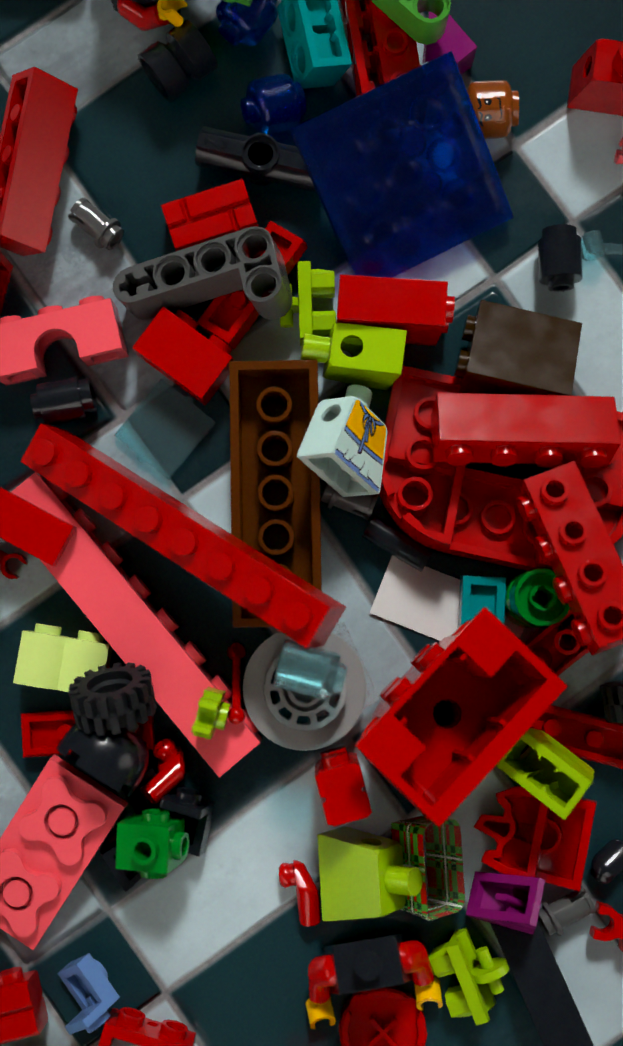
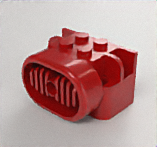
[355,607,568,827]

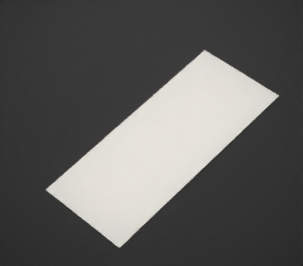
[369,555,524,641]

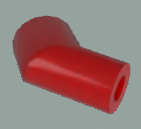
[141,738,185,805]
[279,860,321,927]

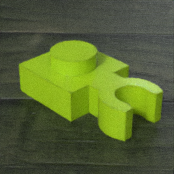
[191,687,231,740]

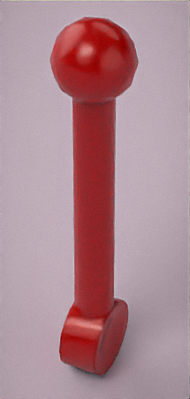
[227,642,246,724]

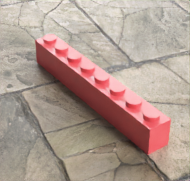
[11,472,262,778]

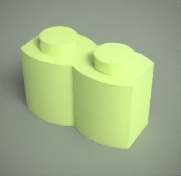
[13,623,113,692]

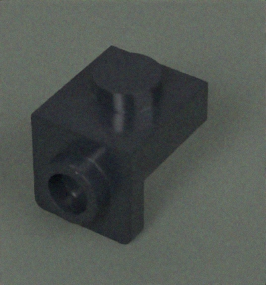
[159,787,216,857]

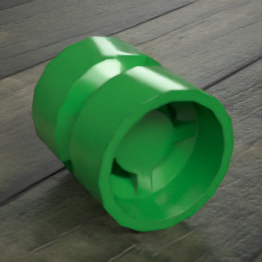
[505,569,570,628]

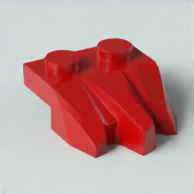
[473,786,597,892]

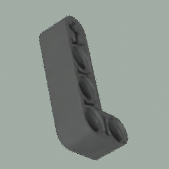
[113,226,293,320]

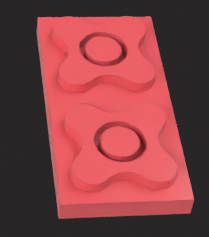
[0,755,128,950]

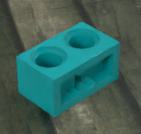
[277,0,352,89]

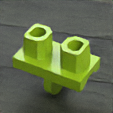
[280,261,336,348]
[429,927,509,1025]

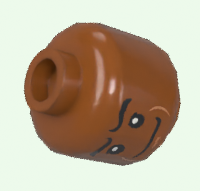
[458,80,519,140]

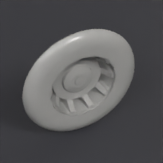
[243,632,366,751]

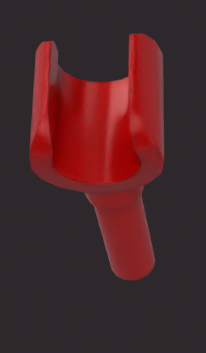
[0,550,28,579]

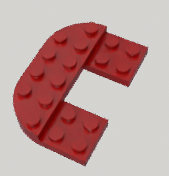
[380,365,623,571]

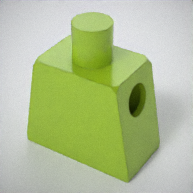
[300,322,407,390]
[496,728,594,820]
[317,826,422,921]

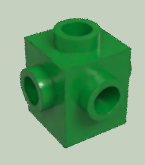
[116,809,189,879]

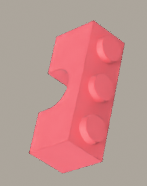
[0,296,129,386]

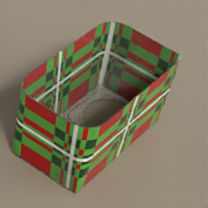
[391,816,465,920]

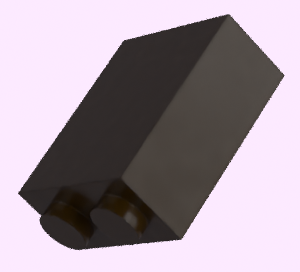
[454,300,582,396]

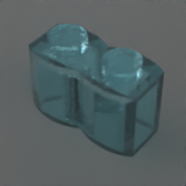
[273,639,347,701]

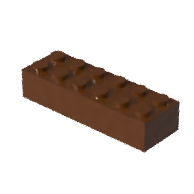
[229,360,322,627]

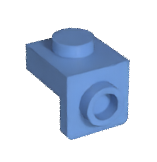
[57,953,120,1035]

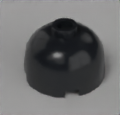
[56,722,149,797]

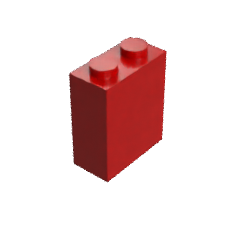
[337,274,455,346]

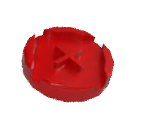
[339,985,427,1046]

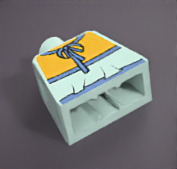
[297,385,388,497]

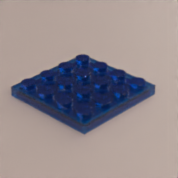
[289,51,514,278]

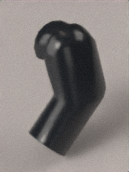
[591,839,623,884]

